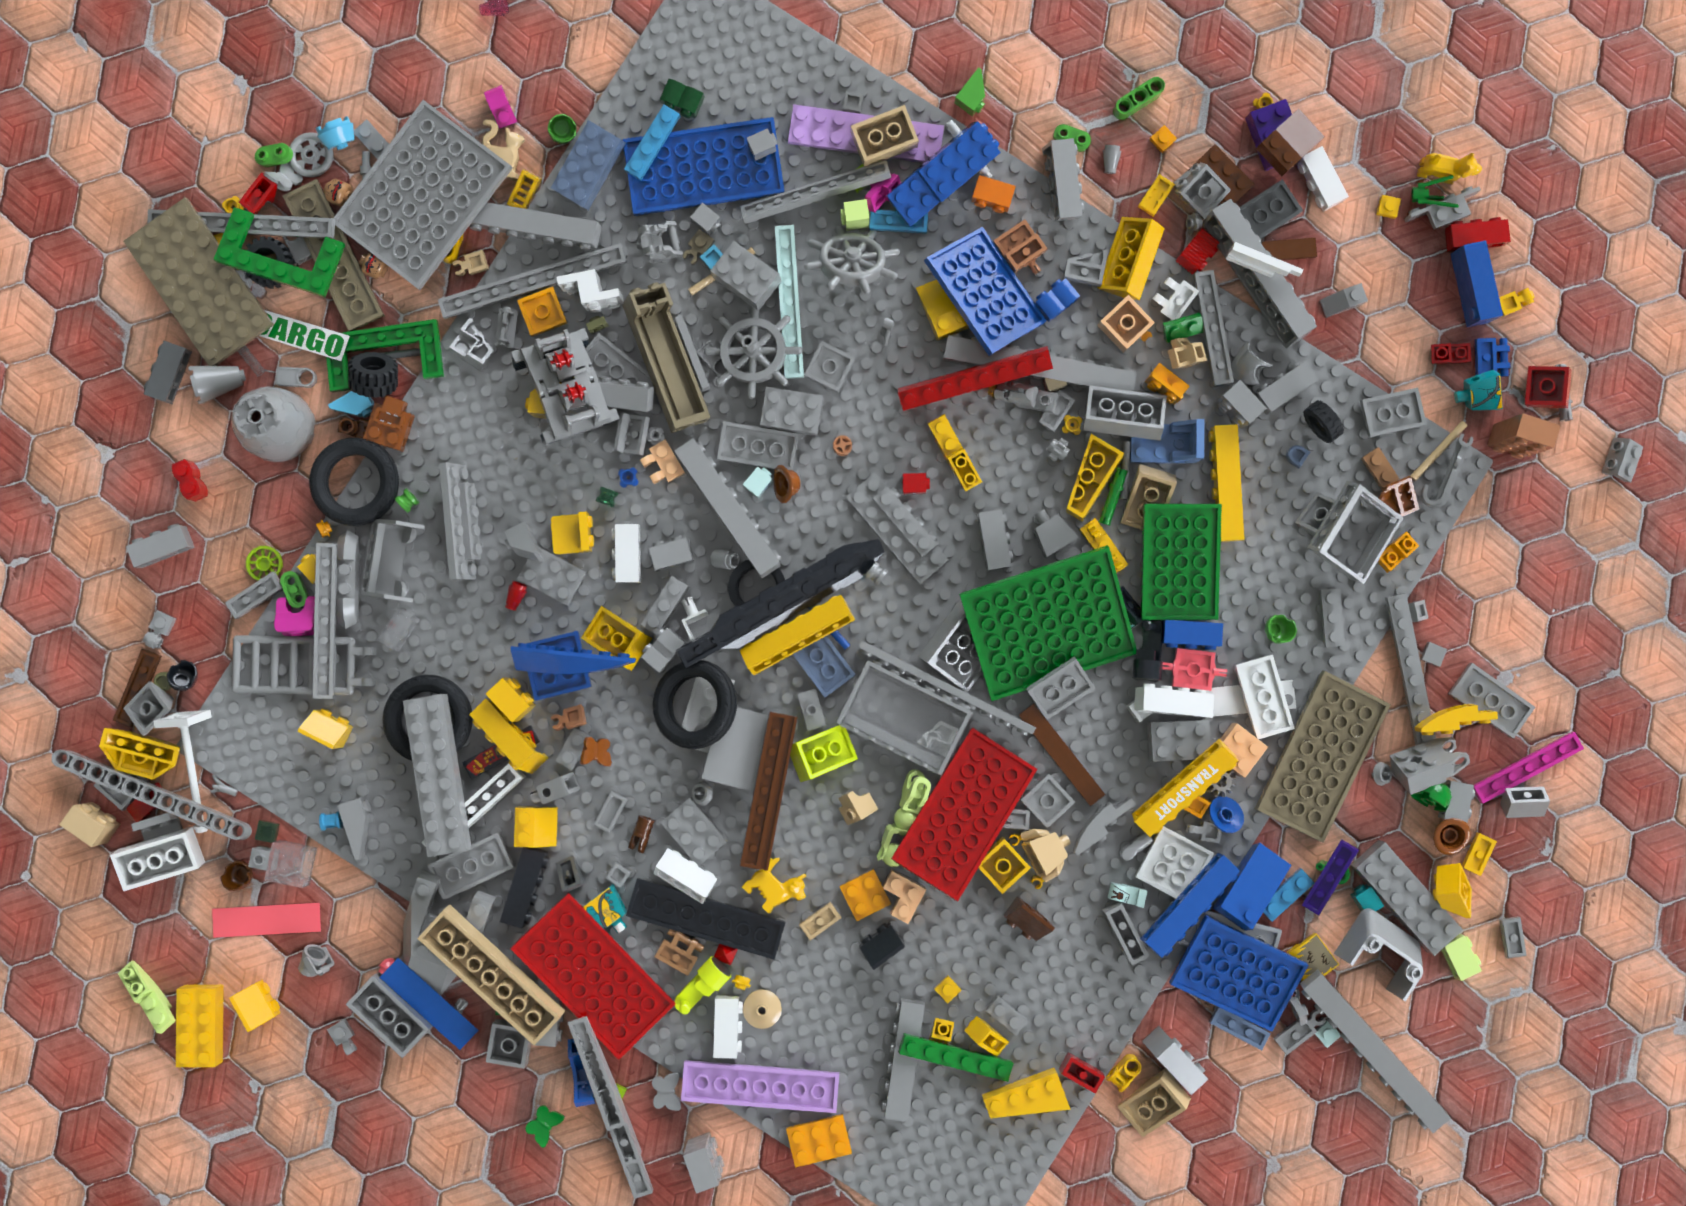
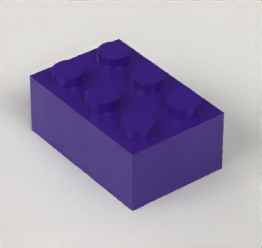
[1245,99,1292,171]

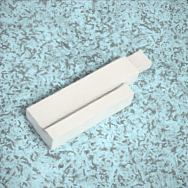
[1226,242,1303,278]

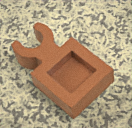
[551,704,587,731]

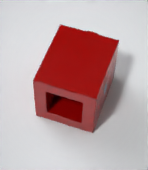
[902,473,930,495]

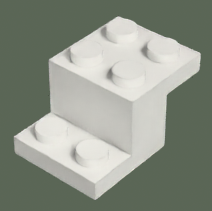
[557,269,624,313]

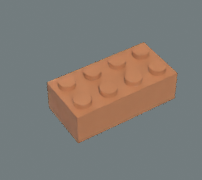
[1487,413,1561,459]

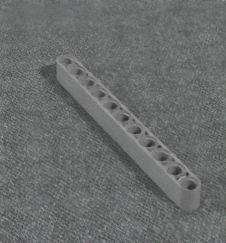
[51,749,252,840]

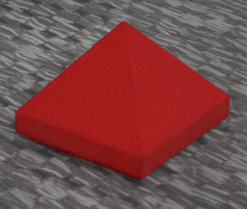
[714,944,738,966]

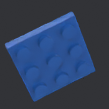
[526,631,592,701]

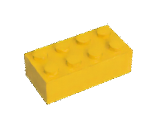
[176,984,224,1067]

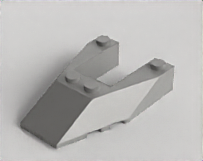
[403,871,496,996]

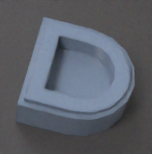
[1286,445,1310,469]

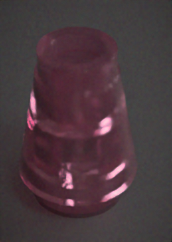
[479,0,509,16]

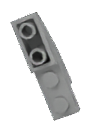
[1072,797,1136,856]

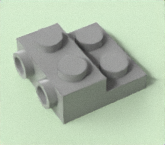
[1174,162,1231,219]

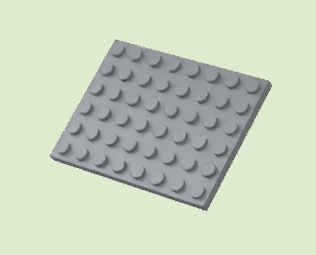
[333,100,513,290]

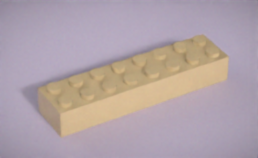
[417,904,565,1046]

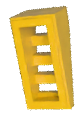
[507,170,542,209]

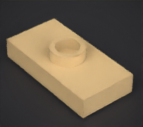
[799,902,842,941]

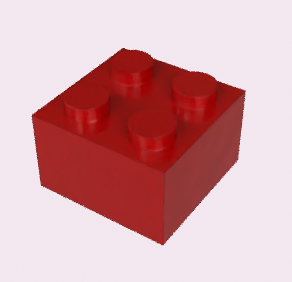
[1525,366,1571,408]

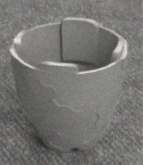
[231,386,316,462]

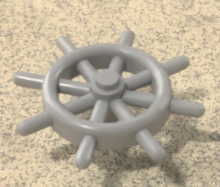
[804,226,900,294]
[704,306,803,399]

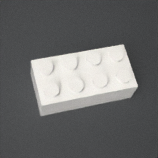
[110,827,205,891]

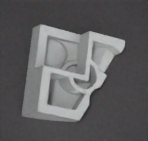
[448,317,493,371]

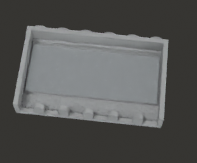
[836,660,972,776]

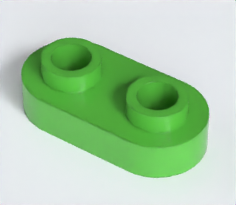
[1053,124,1091,152]
[255,143,293,167]
[280,571,309,608]

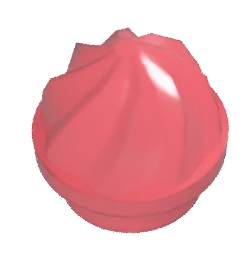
[378,958,395,974]

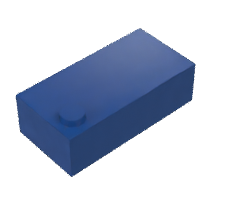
[1450,240,1503,328]
[1213,843,1292,931]

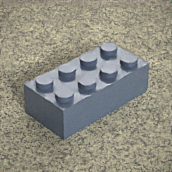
[551,120,626,210]

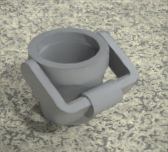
[298,944,334,977]

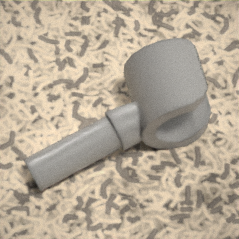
[882,318,894,346]

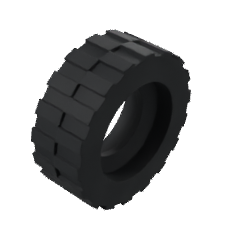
[1303,400,1344,443]

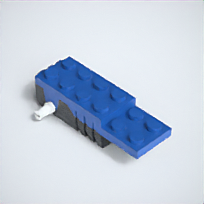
[886,120,1001,227]

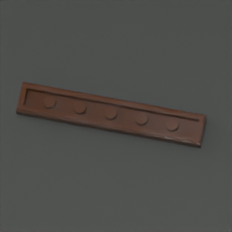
[1018,703,1106,807]

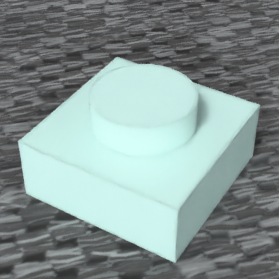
[1315,1020,1341,1048]

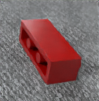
[1445,217,1511,252]

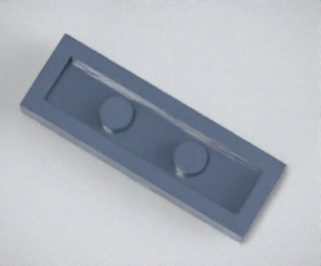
[1209,1007,1271,1051]

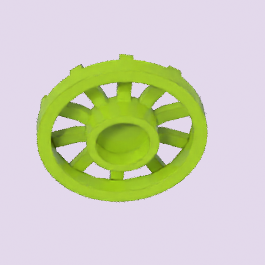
[246,546,283,581]

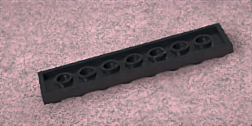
[626,878,786,960]

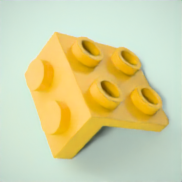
[551,512,594,554]

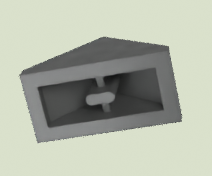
[555,855,585,893]

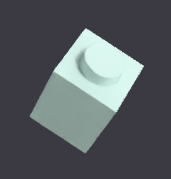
[743,467,773,498]

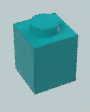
[1350,884,1384,911]

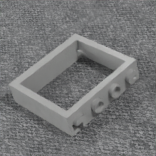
[1307,481,1404,584]

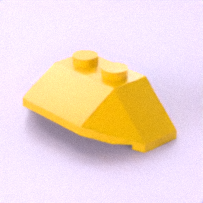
[99,728,180,780]

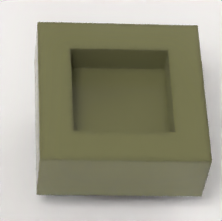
[586,316,609,334]

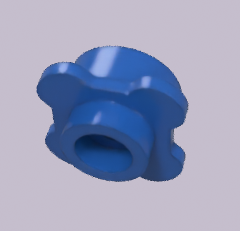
[618,467,639,488]

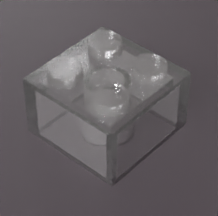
[264,840,317,888]

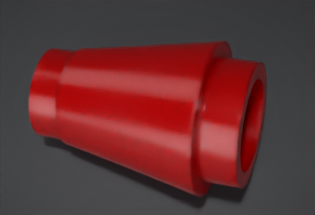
[505,581,527,611]

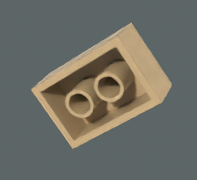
[850,105,919,167]

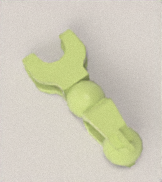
[877,769,931,868]

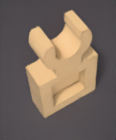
[453,250,489,276]

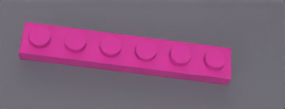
[1473,732,1584,804]

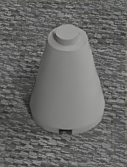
[188,366,246,404]

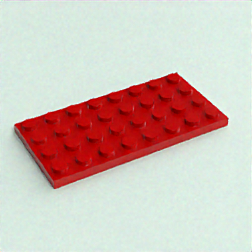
[891,727,1037,902]
[510,892,676,1060]

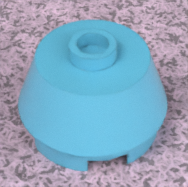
[315,116,355,150]

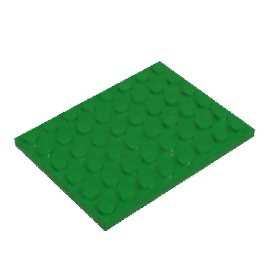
[959,545,1137,701]

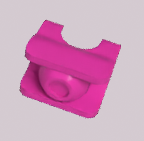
[274,596,315,636]

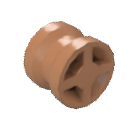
[833,435,852,456]

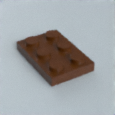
[1188,144,1255,205]

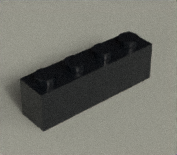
[500,847,550,929]

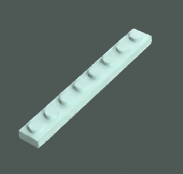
[775,225,804,379]

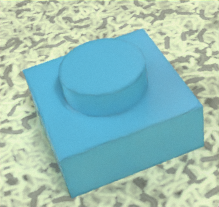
[700,245,723,270]

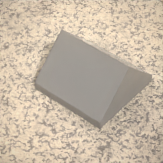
[1295,492,1335,537]
[123,682,174,736]

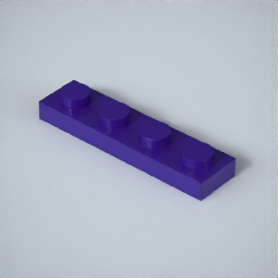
[1302,840,1359,916]

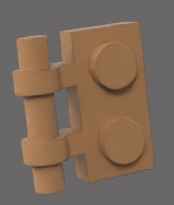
[655,929,704,976]

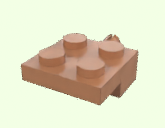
[993,219,1047,275]

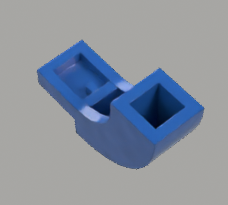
[568,1039,595,1107]

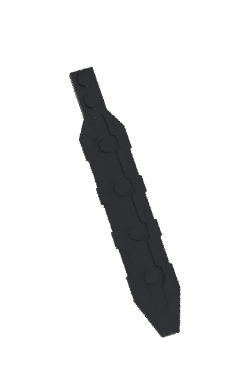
[676,539,885,668]

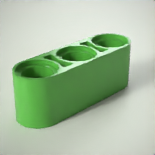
[1113,77,1165,120]

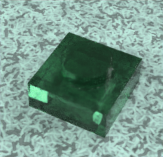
[255,820,280,843]

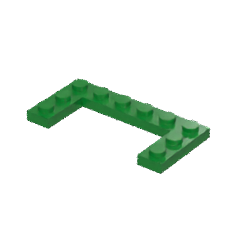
[213,207,345,297]
[326,319,444,393]

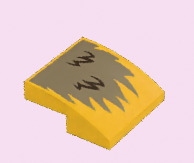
[1286,933,1340,982]

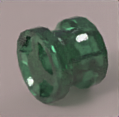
[595,487,619,508]

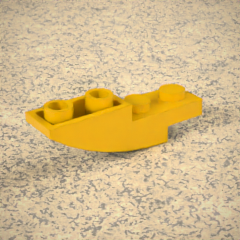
[927,414,982,492]
[1414,704,1498,735]

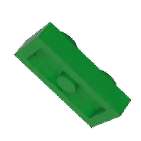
[1163,313,1204,343]

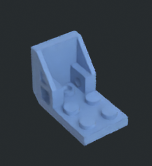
[1130,419,1204,464]

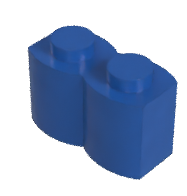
[1035,279,1080,322]

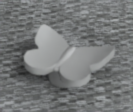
[264,162,303,191]
[652,1072,681,1111]

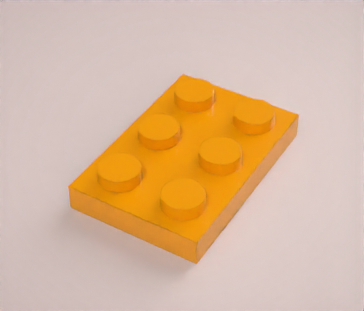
[786,1114,852,1168]

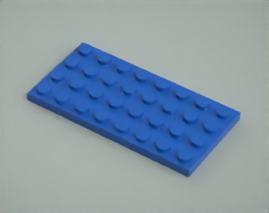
[623,117,785,216]

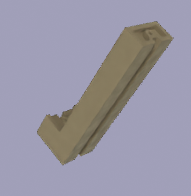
[622,282,711,433]

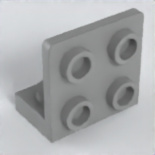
[131,813,182,841]

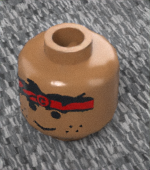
[324,179,353,207]
[359,252,389,279]

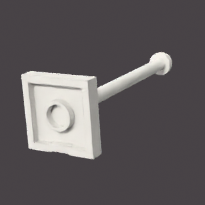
[153,710,212,833]

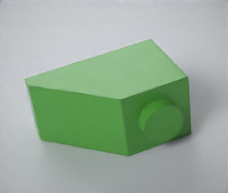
[954,67,985,116]

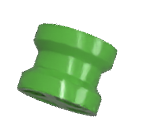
[395,488,420,513]

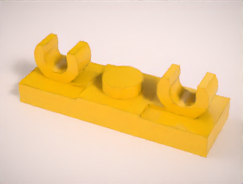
[1079,518,1128,573]

